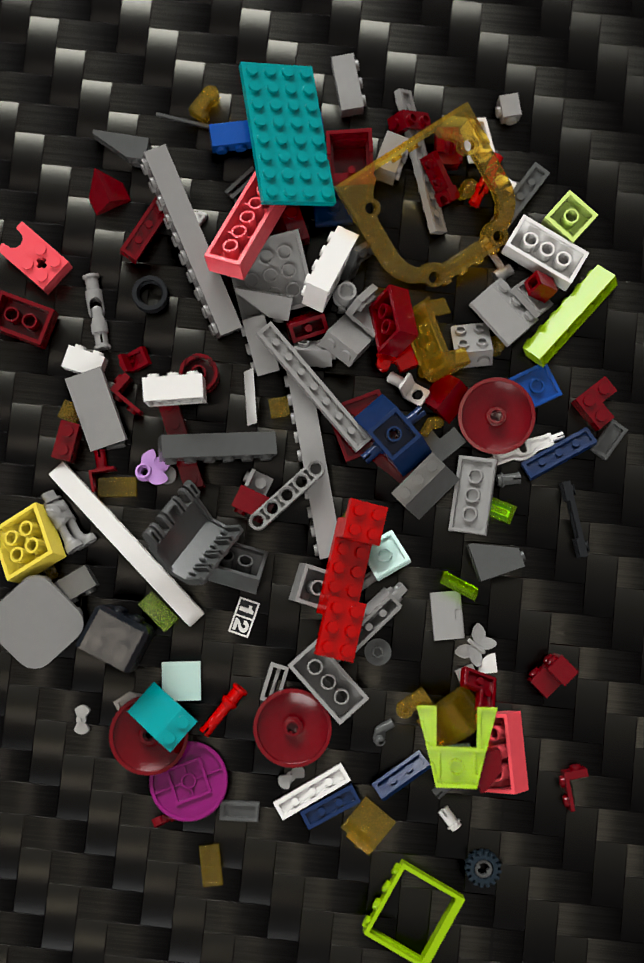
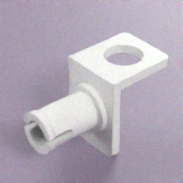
[387,371,430,406]

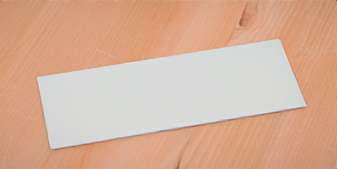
[244,368,257,426]

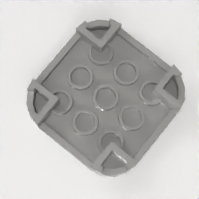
[0,575,84,669]

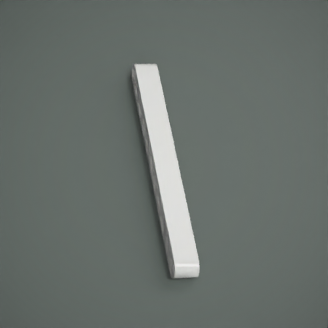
[49,461,205,627]

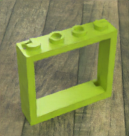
[362,859,465,963]

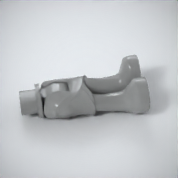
[41,490,97,555]

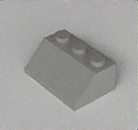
[469,278,539,347]

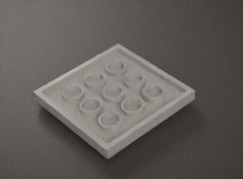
[231,228,309,320]

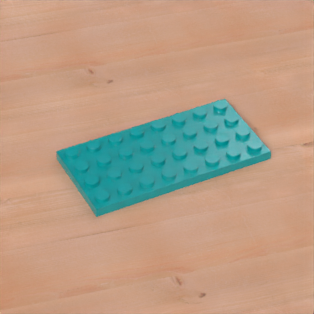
[239,62,336,206]

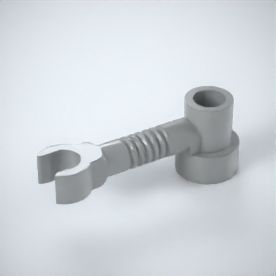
[478,235,514,281]

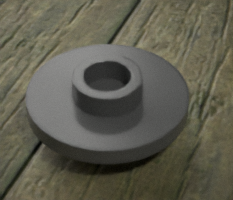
[364,638,391,666]

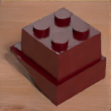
[326,128,375,187]

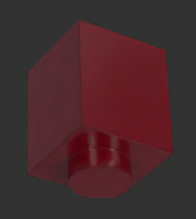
[524,270,558,303]

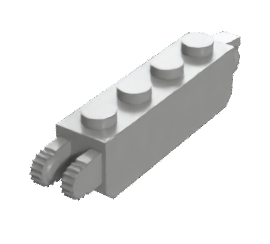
[335,582,408,663]

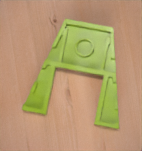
[417,705,497,789]

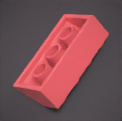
[475,711,529,794]

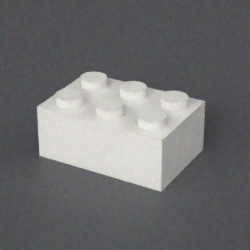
[142,371,207,407]

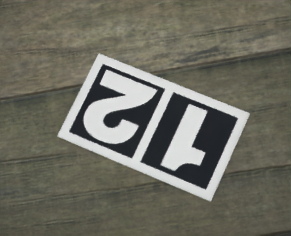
[228,597,260,638]

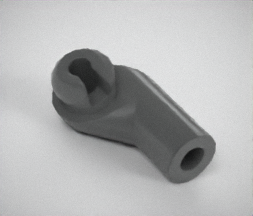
[373,718,395,746]

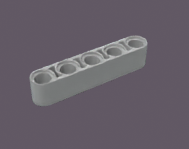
[249,460,325,531]

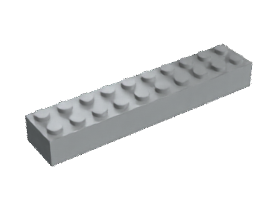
[140,144,242,339]

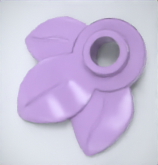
[135,449,170,485]

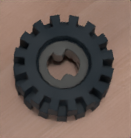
[464,848,502,888]

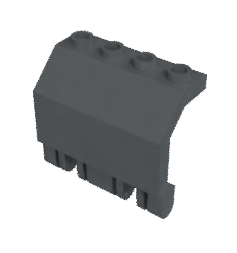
[142,480,244,585]

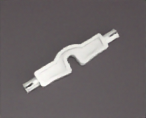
[489,431,565,466]

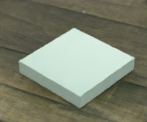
[368,530,411,581]
[162,661,202,701]

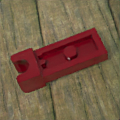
[420,150,460,207]

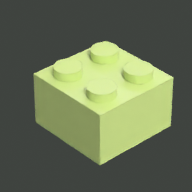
[541,190,598,243]

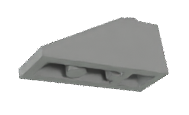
[235,285,293,323]

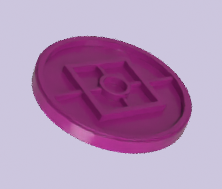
[149,741,228,822]

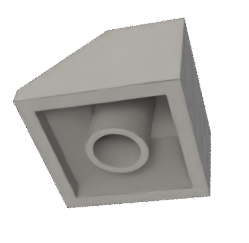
[288,563,326,608]

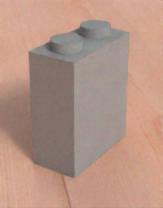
[319,314,375,367]

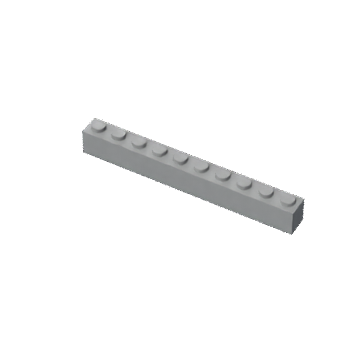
[284,372,337,560]

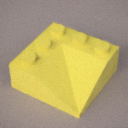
[0,502,67,583]

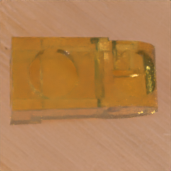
[189,85,220,124]
[396,687,434,719]

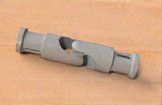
[82,273,111,351]

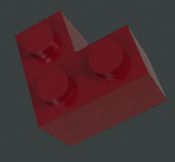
[571,376,617,432]
[527,653,579,698]

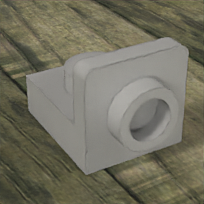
[243,468,274,496]

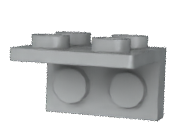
[345,283,378,338]

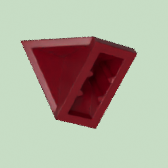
[89,168,131,216]

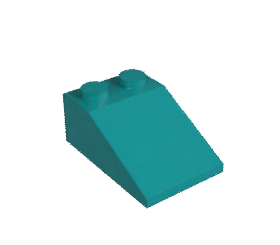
[127,682,198,752]

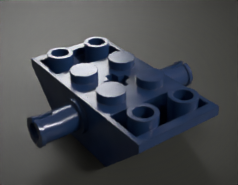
[354,394,432,477]

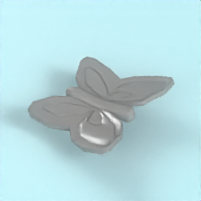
[455,623,497,667]

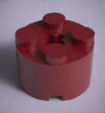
[179,353,220,394]

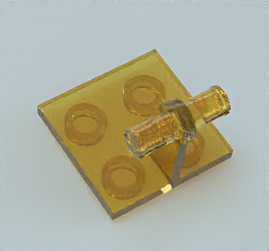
[341,797,396,855]

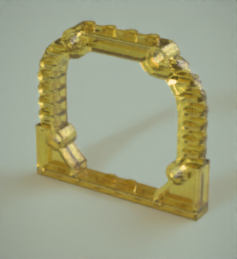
[333,102,516,287]

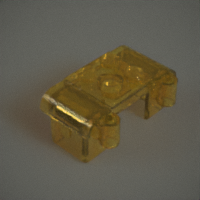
[411,296,470,382]

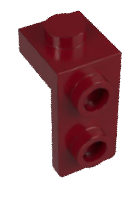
[387,109,432,135]
[110,372,144,416]
[559,764,589,812]

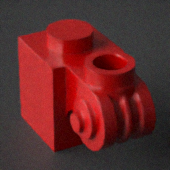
[376,345,419,374]

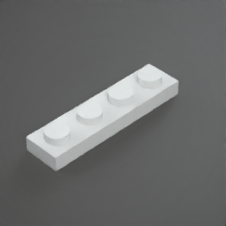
[273,762,351,820]

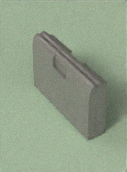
[429,590,465,641]

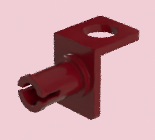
[88,449,117,493]

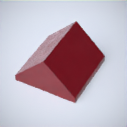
[423,371,469,424]

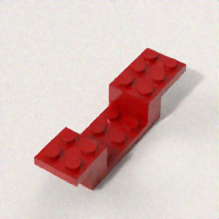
[314,498,388,663]

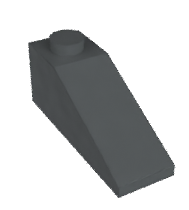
[93,130,151,167]

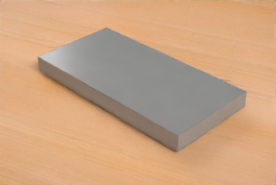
[65,366,127,452]
[448,455,498,536]

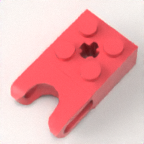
[0,222,73,295]

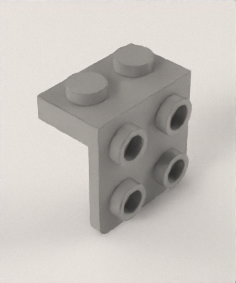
[450,323,493,369]

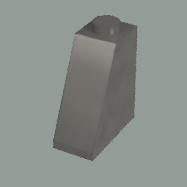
[466,543,526,581]

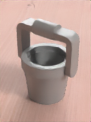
[332,280,357,314]

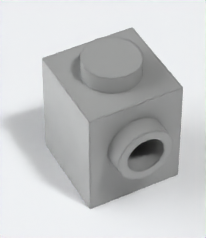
[495,93,522,125]

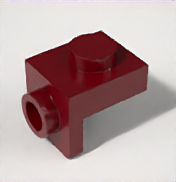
[118,346,152,373]

